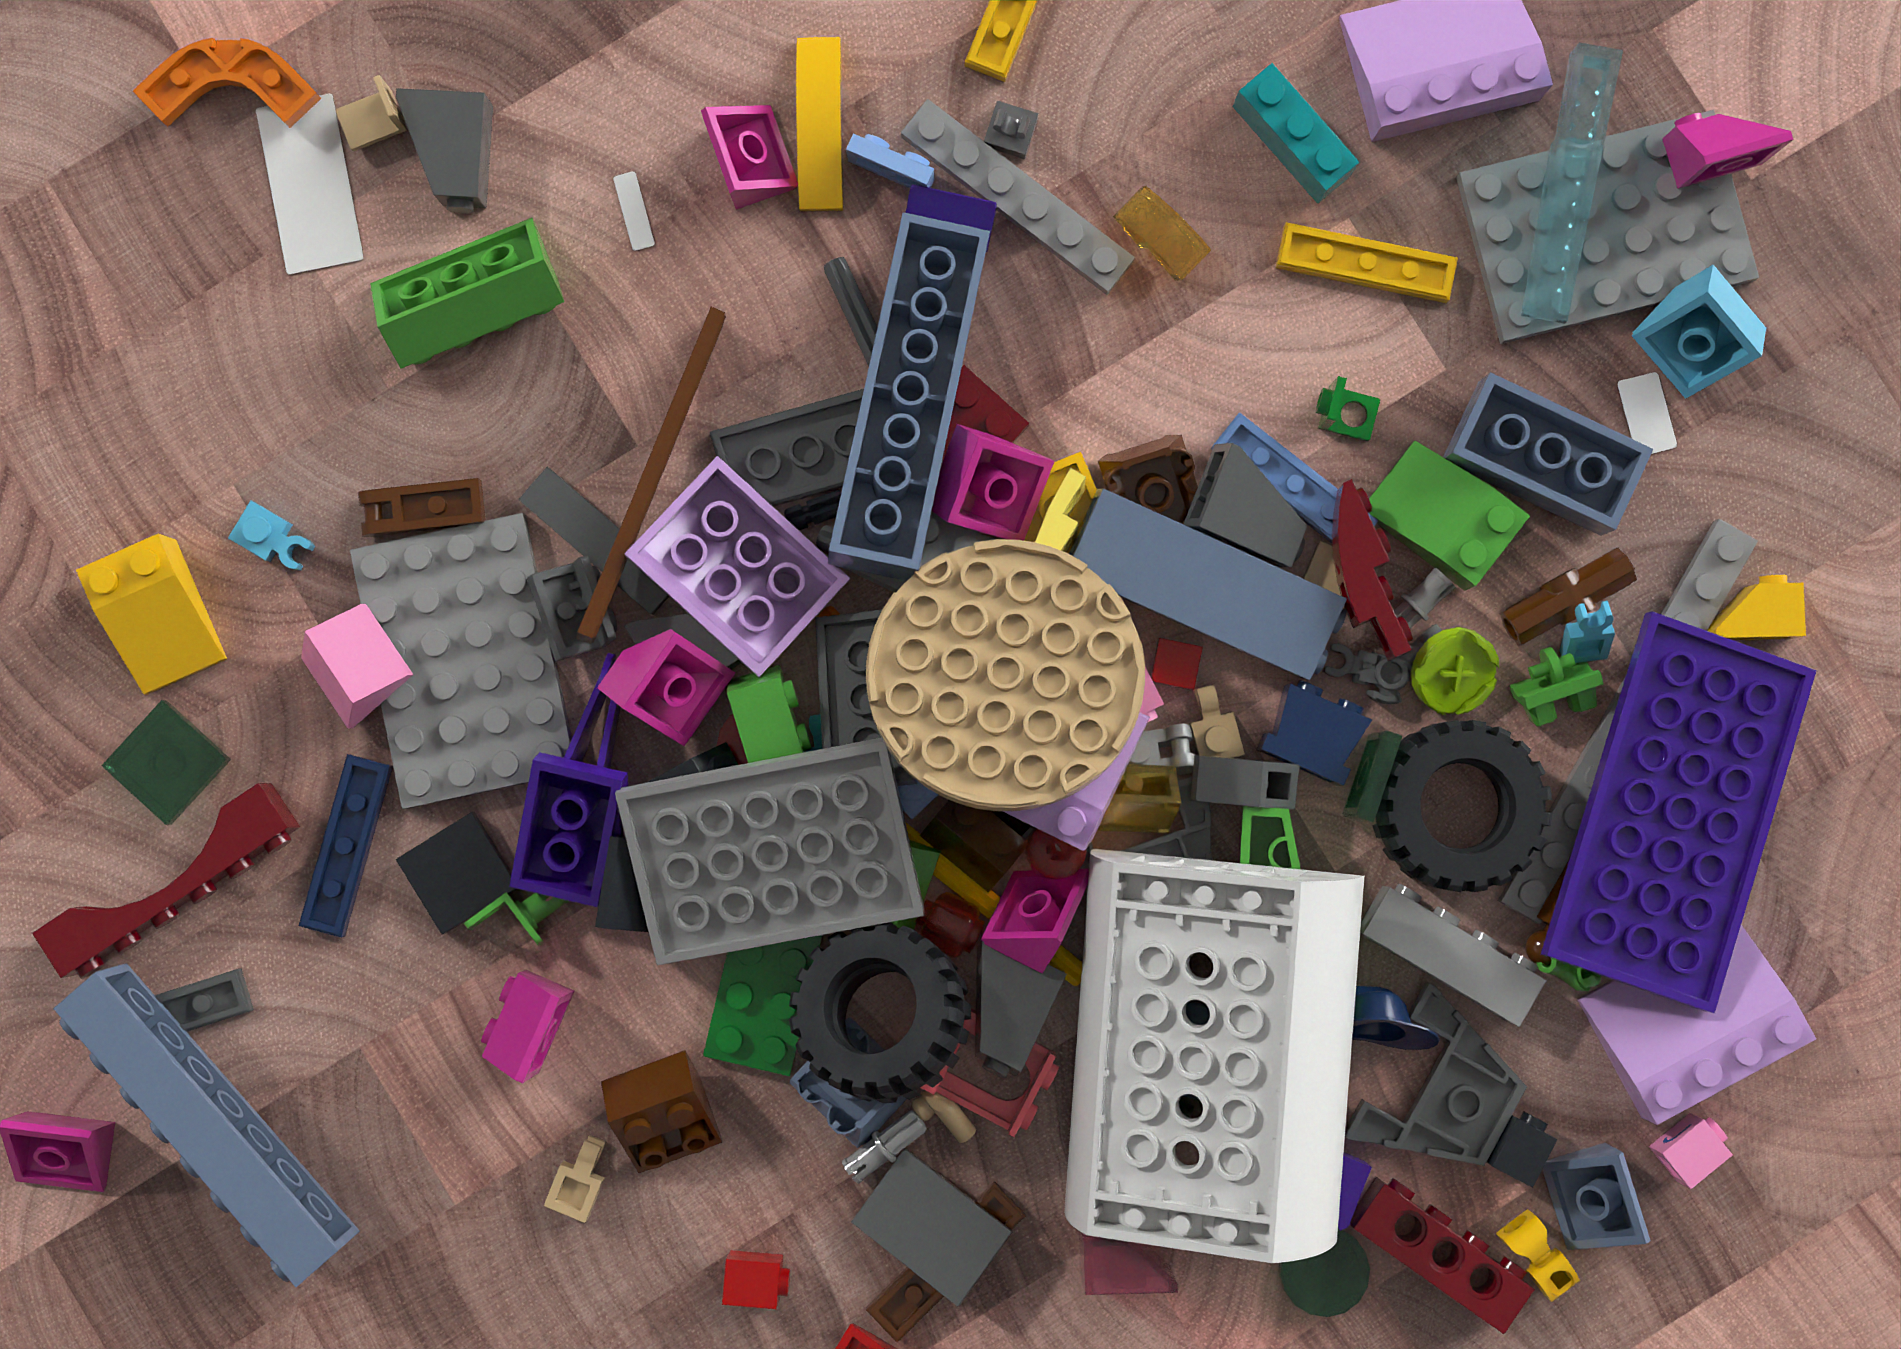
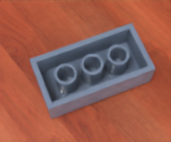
[1443,372,1653,536]

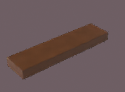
[866,1181,1026,1342]

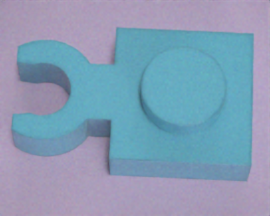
[228,500,315,571]
[1559,601,1615,663]

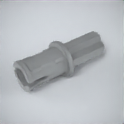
[1394,567,1456,629]
[842,1110,927,1184]

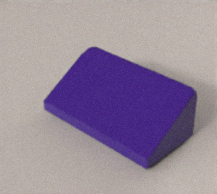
[906,184,997,252]

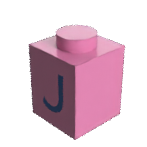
[1649,1113,1733,1189]

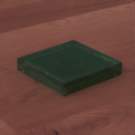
[101,700,231,825]
[1342,730,1402,822]

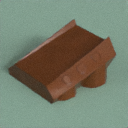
[1098,435,1198,524]

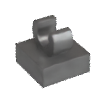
[984,101,1039,159]

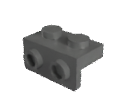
[527,555,617,662]

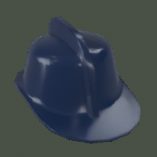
[1352,986,1440,1050]

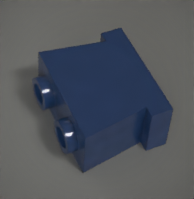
[1256,680,1372,786]

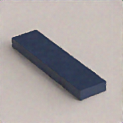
[298,754,393,938]

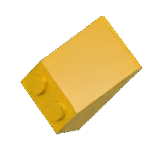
[76,534,227,695]

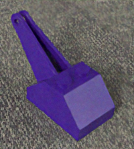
[509,653,628,907]

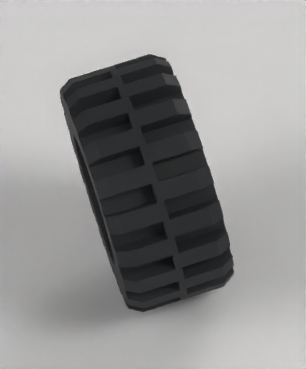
[1370,720,1553,892]
[789,922,971,1103]

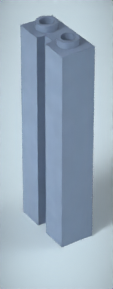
[1068,488,1347,680]

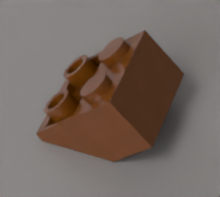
[601,1050,723,1173]

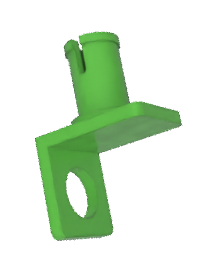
[464,892,570,947]

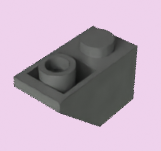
[1190,755,1299,809]

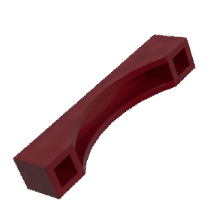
[32,783,300,979]

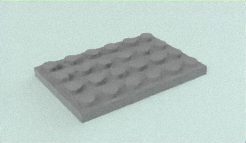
[1456,110,1759,344]
[350,513,572,809]
[615,738,924,965]

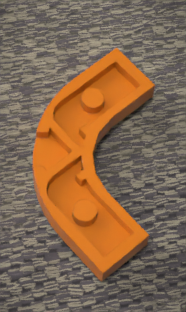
[133,38,322,128]

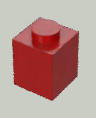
[722,1250,790,1309]

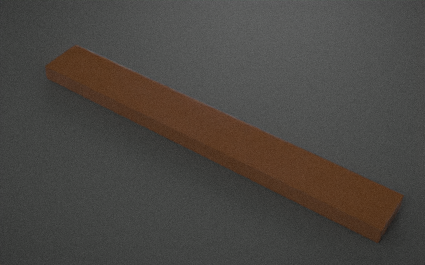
[576,307,726,644]

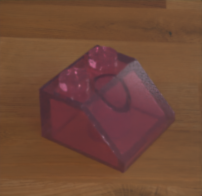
[1079,1231,1178,1295]

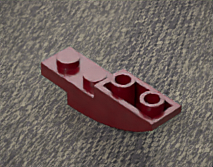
[1332,479,1413,662]

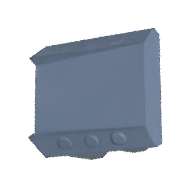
[790,1017,907,1148]

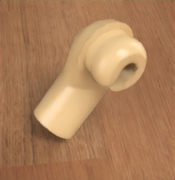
[912,1090,976,1143]

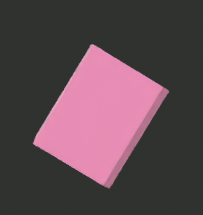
[301,604,413,729]

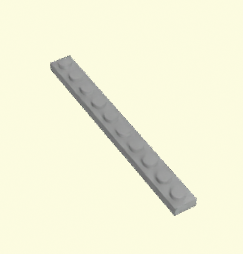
[1497,519,1758,924]

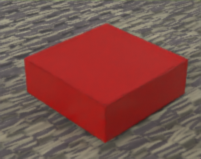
[1151,638,1203,691]

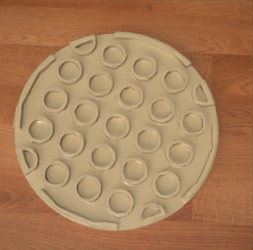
[866,539,1145,811]

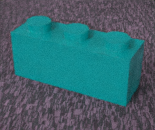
[1232,63,1359,204]

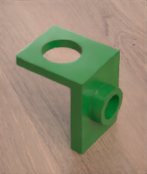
[1315,376,1380,441]

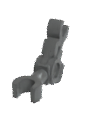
[1323,624,1442,704]

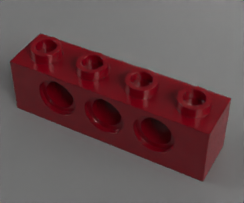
[1350,1177,1535,1334]

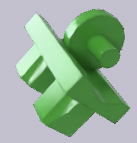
[1509,647,1604,726]

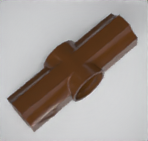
[1499,547,1637,646]

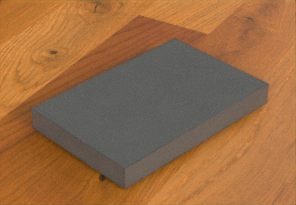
[851,1149,1013,1307]

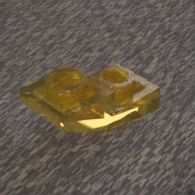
[1113,186,1211,281]

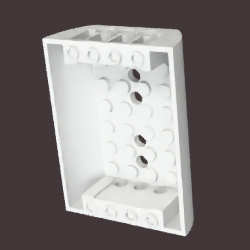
[1064,849,1364,1263]

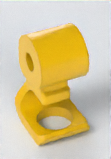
[1495,1209,1580,1302]

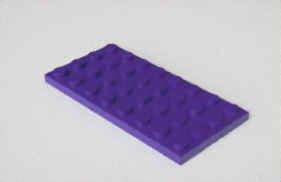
[1540,611,1817,1013]

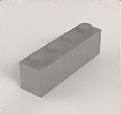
[1360,883,1547,1027]

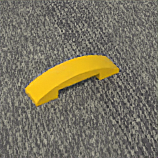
[796,37,843,212]

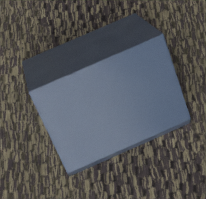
[1542,1143,1651,1250]

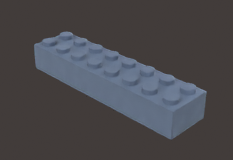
[828,212,990,581]
[53,963,360,1287]

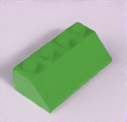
[370,218,564,369]

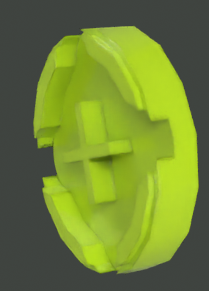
[1411,627,1499,715]

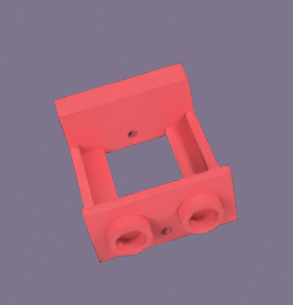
[920,1008,1059,1137]

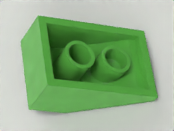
[1369,441,1530,591]

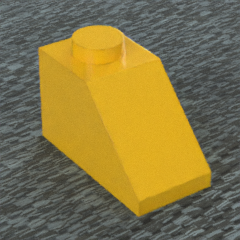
[1707,575,1806,640]

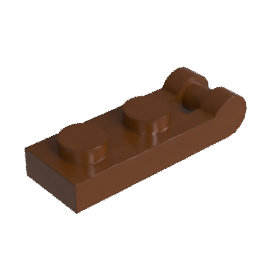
[358,478,486,537]

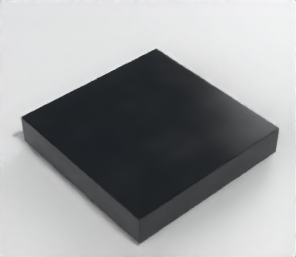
[396,812,518,935]

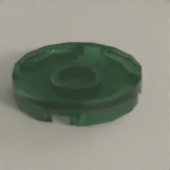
[1278,1229,1370,1317]

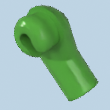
[1537,959,1601,991]

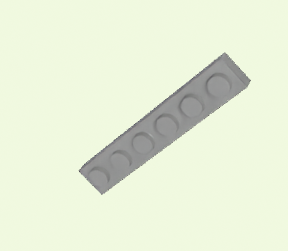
[901,99,1135,295]

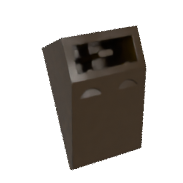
[919,800,1040,892]

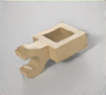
[1189,685,1245,758]
[544,1135,606,1223]

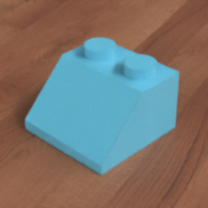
[1632,265,1766,399]

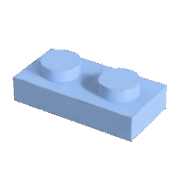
[846,133,935,188]

